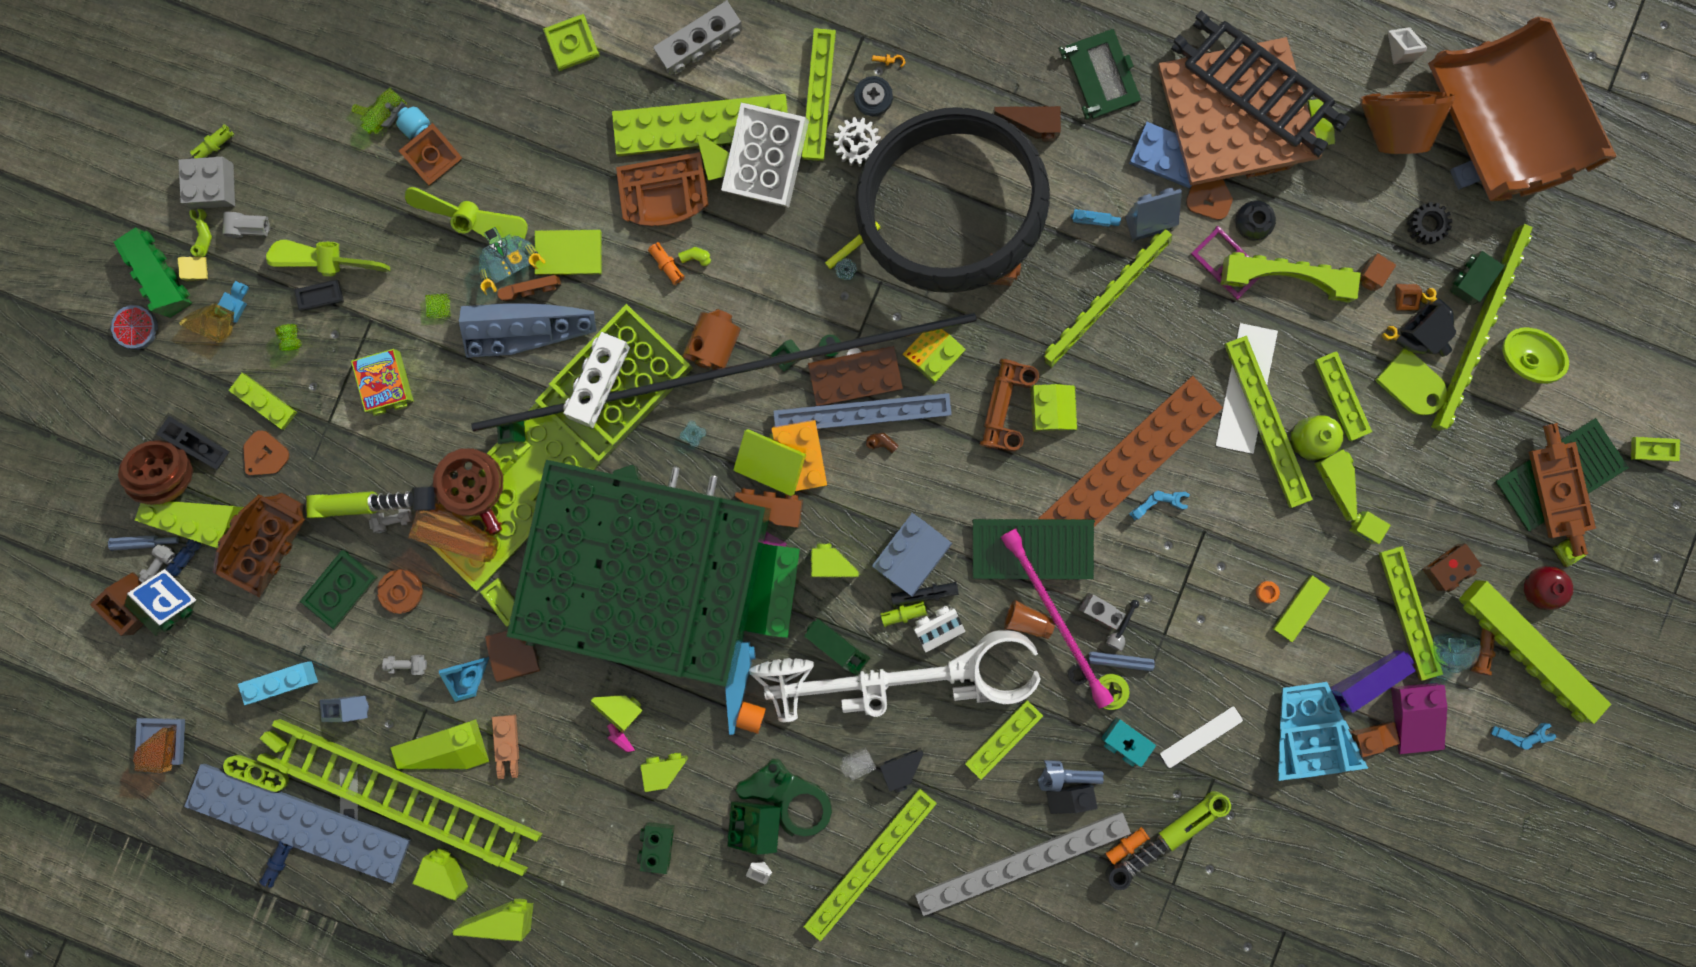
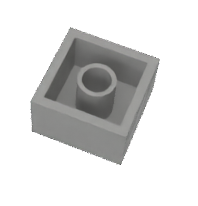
[179,157,235,209]

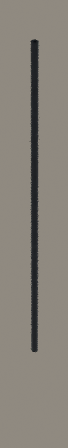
[471,313,977,432]

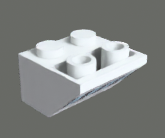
[913,606,965,652]

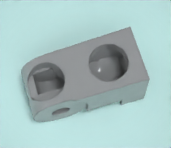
[1079,593,1126,630]

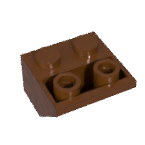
[90,572,144,636]

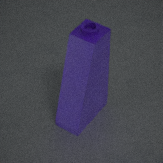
[1330,650,1415,713]

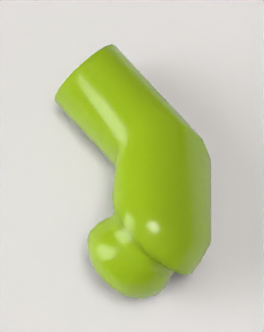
[678,247,711,266]

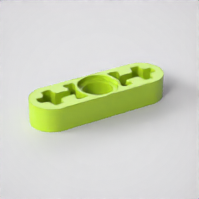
[223,755,289,792]

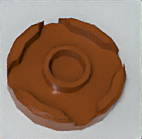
[377,569,423,614]

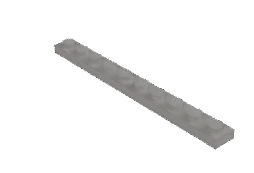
[915,811,1131,916]

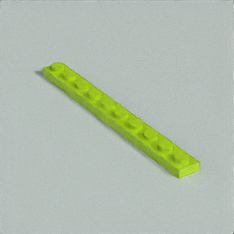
[1431,224,1533,431]

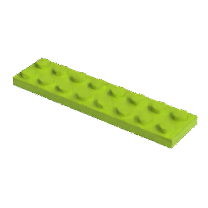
[612,94,788,157]

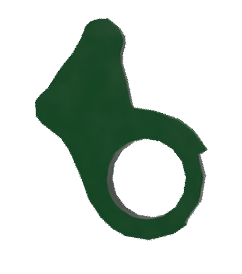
[735,759,832,837]

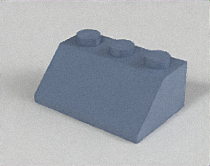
[872,513,952,597]

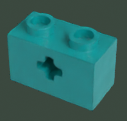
[1101,717,1157,767]

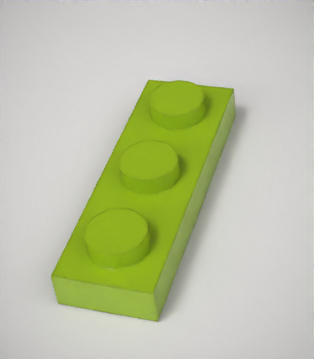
[228,373,297,430]

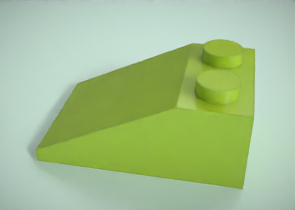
[453,899,533,941]

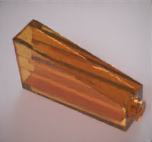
[408,498,497,562]

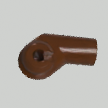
[866,433,899,454]

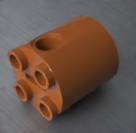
[682,309,741,370]

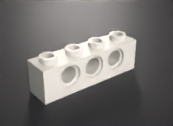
[564,332,630,428]

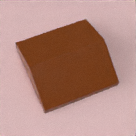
[398,123,462,185]

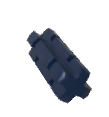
[166,539,202,576]

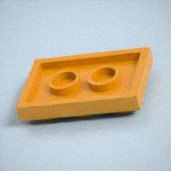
[772,420,827,491]

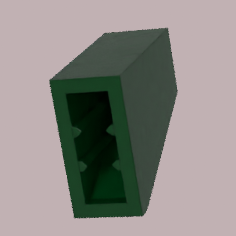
[804,618,870,675]

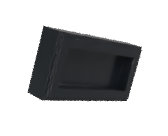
[294,279,344,312]

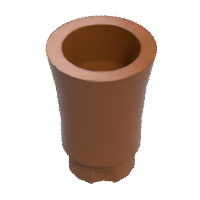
[1004,600,1055,639]

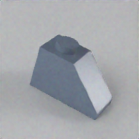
[320,696,369,722]

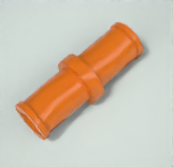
[648,242,685,285]
[1106,827,1150,865]

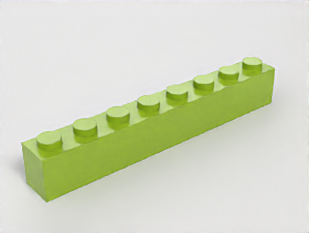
[1458,580,1611,724]

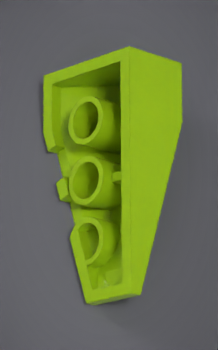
[390,719,489,769]

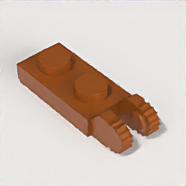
[497,275,561,301]

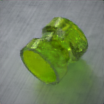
[275,324,302,351]

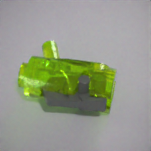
[352,87,407,135]

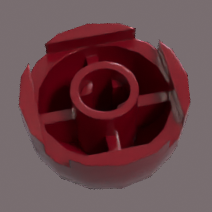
[1524,566,1574,610]

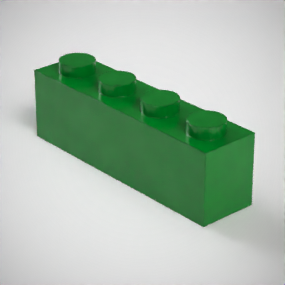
[114,227,192,318]

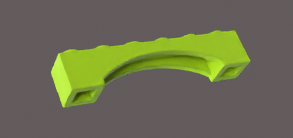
[1221,252,1360,303]

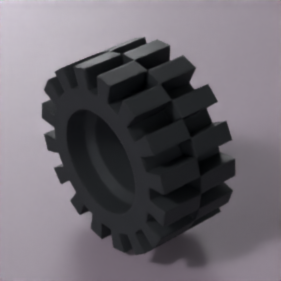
[1407,202,1452,245]

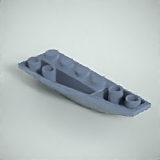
[459,304,596,358]

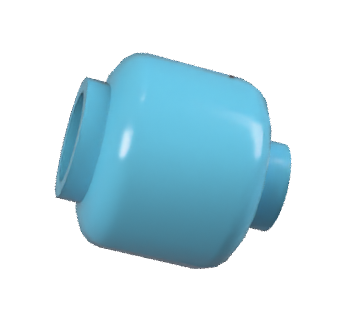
[397,107,430,140]

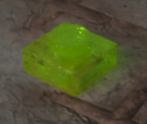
[425,294,451,318]

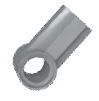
[222,212,270,238]

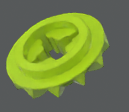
[1099,674,1129,710]

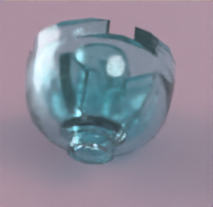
[1433,633,1481,673]

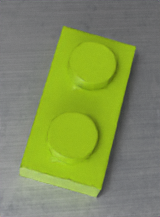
[1631,437,1680,462]

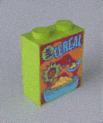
[351,349,414,416]

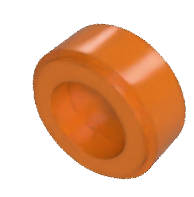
[1256,581,1280,603]

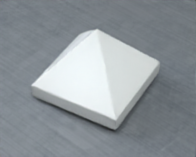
[746,861,772,884]

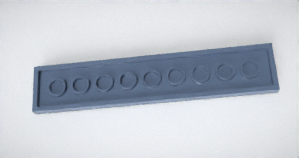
[184,764,411,883]

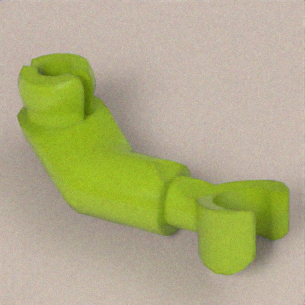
[189,209,212,257]

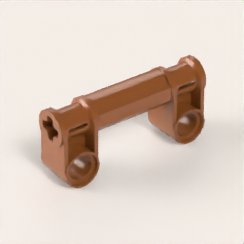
[979,359,1039,452]

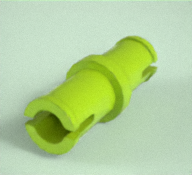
[190,124,234,158]
[881,602,927,627]

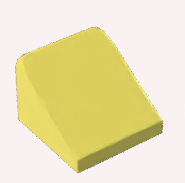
[178,257,208,282]

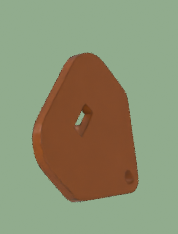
[1186,179,1233,220]
[244,430,289,475]

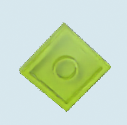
[543,14,600,71]

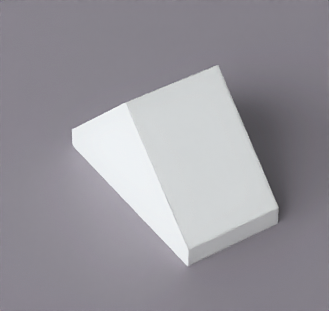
[1388,27,1427,65]

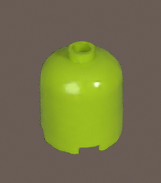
[1290,415,1343,460]

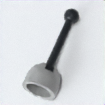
[1106,600,1139,651]

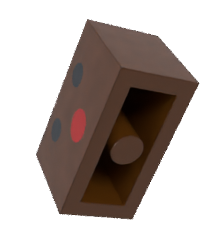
[1422,544,1482,592]

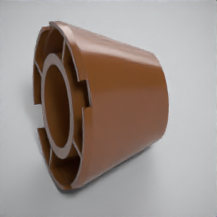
[1360,91,1455,154]

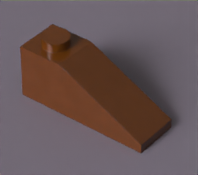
[992,106,1061,142]

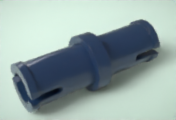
[259,841,292,888]

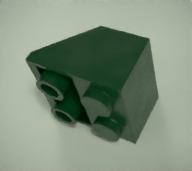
[727,801,780,855]

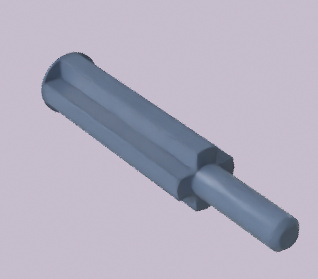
[108,535,179,551]

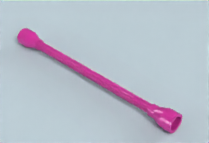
[1000,528,1114,709]

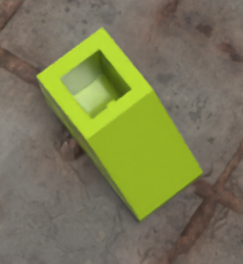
[641,752,688,792]

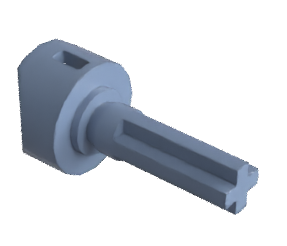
[1038,760,1104,791]

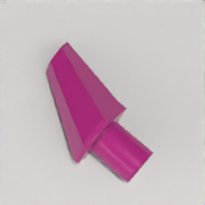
[607,724,635,753]

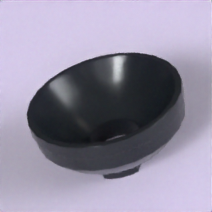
[1235,201,1276,241]

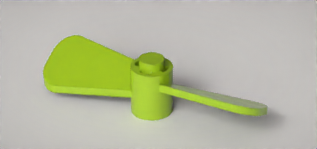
[405,187,528,252]
[266,239,390,276]

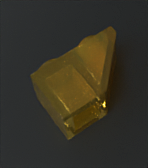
[180,303,234,343]

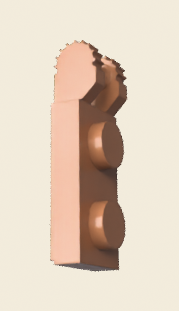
[492,715,519,779]

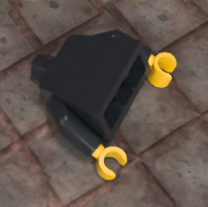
[1382,288,1456,357]

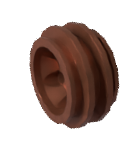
[118,440,193,505]
[433,449,504,516]

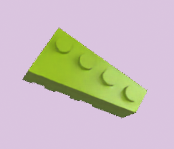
[135,501,244,548]

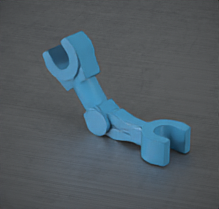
[1129,491,1190,520]
[1491,723,1556,750]

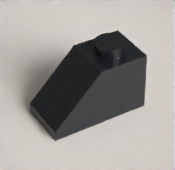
[880,748,923,793]
[1046,783,1098,814]

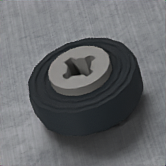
[854,76,893,117]

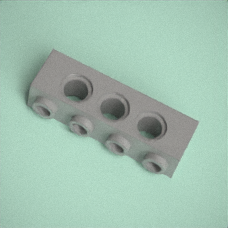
[653,1,743,75]

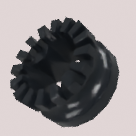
[1068,664,1087,685]

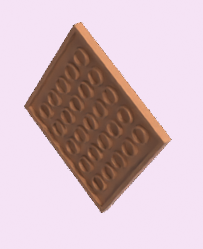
[1158,37,1322,186]

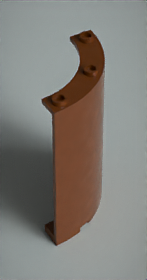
[1428,17,1617,201]

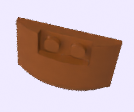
[616,152,708,226]

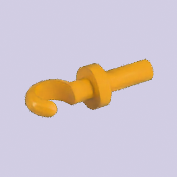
[872,54,905,67]

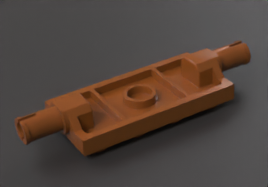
[1529,423,1596,557]

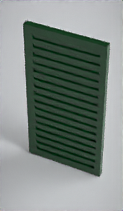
[1495,418,1629,531]
[972,519,1095,579]

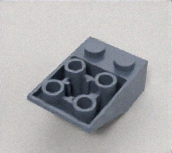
[1125,188,1182,241]

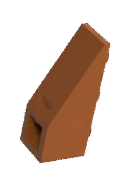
[735,488,803,527]

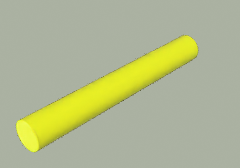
[825,221,881,269]

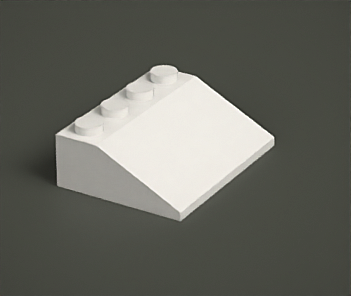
[721,103,809,208]

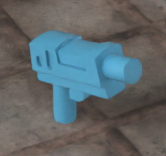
[1070,209,1121,227]

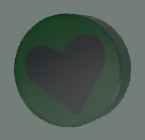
[819,335,840,357]

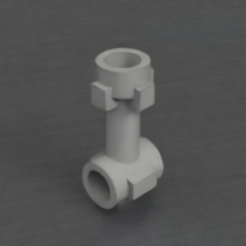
[369,509,413,533]
[139,544,176,583]
[382,655,427,675]

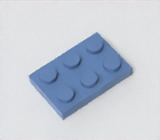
[1129,122,1191,188]

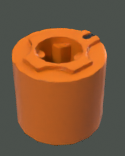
[736,702,766,734]

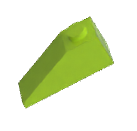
[1314,449,1357,521]

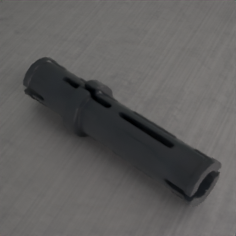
[891,581,959,607]

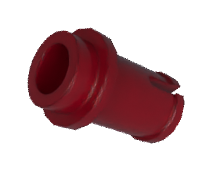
[480,508,503,536]

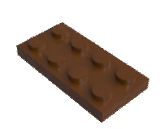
[808,346,903,406]

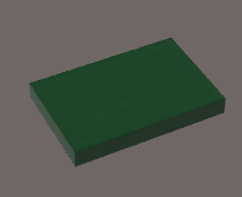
[299,550,378,629]

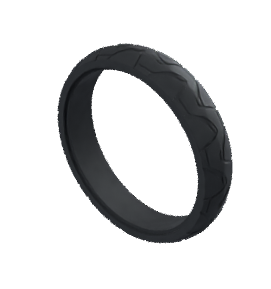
[855,107,1050,293]

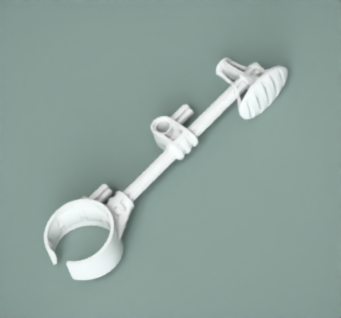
[749,630,1040,723]

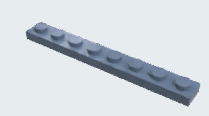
[773,393,951,429]

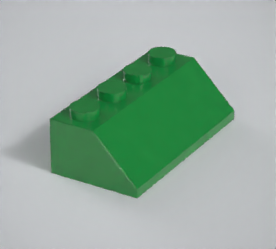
[745,544,800,638]

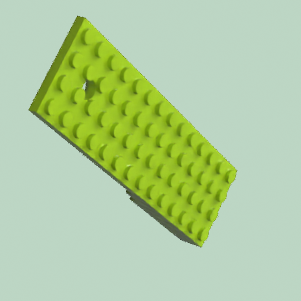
[413,304,693,591]

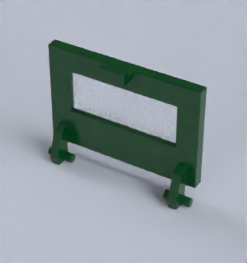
[1058,28,1141,120]

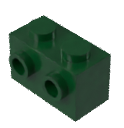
[1450,251,1504,306]
[637,822,675,874]

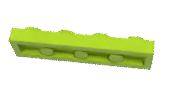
[1314,351,1372,441]
[965,699,1043,780]

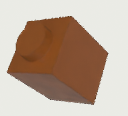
[1360,253,1396,291]

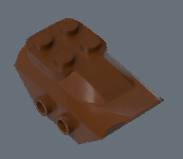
[213,493,305,598]

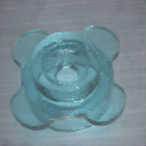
[680,421,706,447]

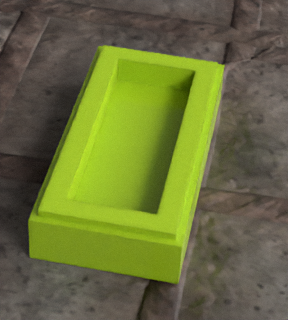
[480,578,515,627]

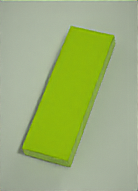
[1273,575,1330,642]

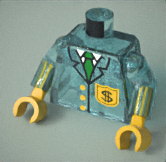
[479,227,546,295]

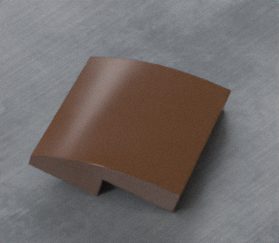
[485,630,540,683]

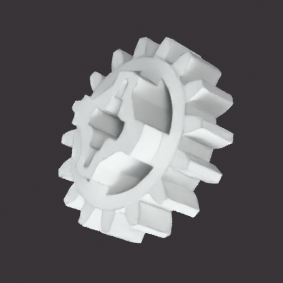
[833,117,881,167]

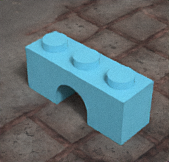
[238,661,318,705]

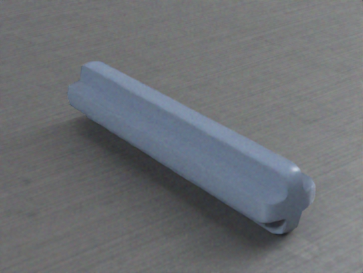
[1088,652,1155,671]

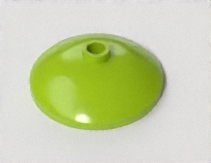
[1502,327,1569,384]

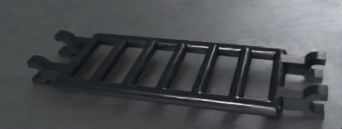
[1171,10,1350,158]

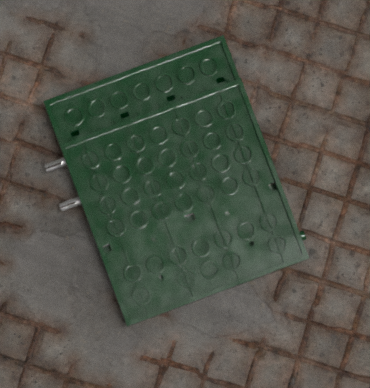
[506,460,771,687]

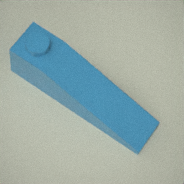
[725,641,755,735]

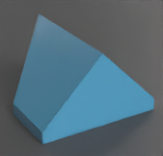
[439,657,489,702]

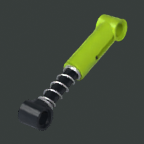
[306,487,436,518]
[1105,791,1231,890]

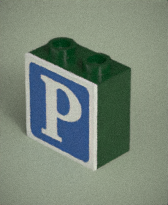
[124,569,196,636]

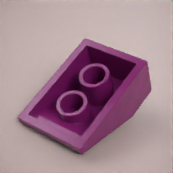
[1391,683,1448,754]

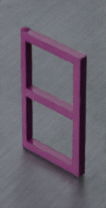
[1191,226,1260,300]

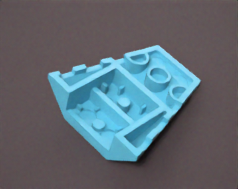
[1278,682,1368,781]

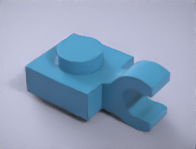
[215,281,249,323]

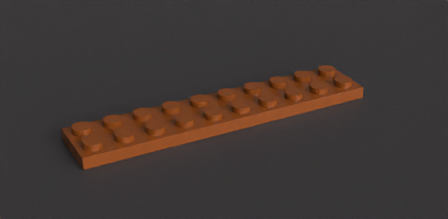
[1037,376,1223,527]

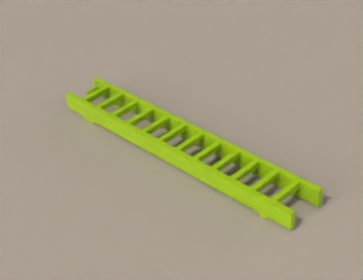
[257,719,543,876]

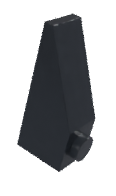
[155,412,230,470]

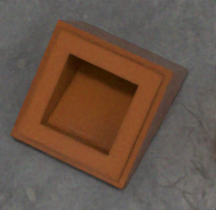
[1395,284,1422,310]

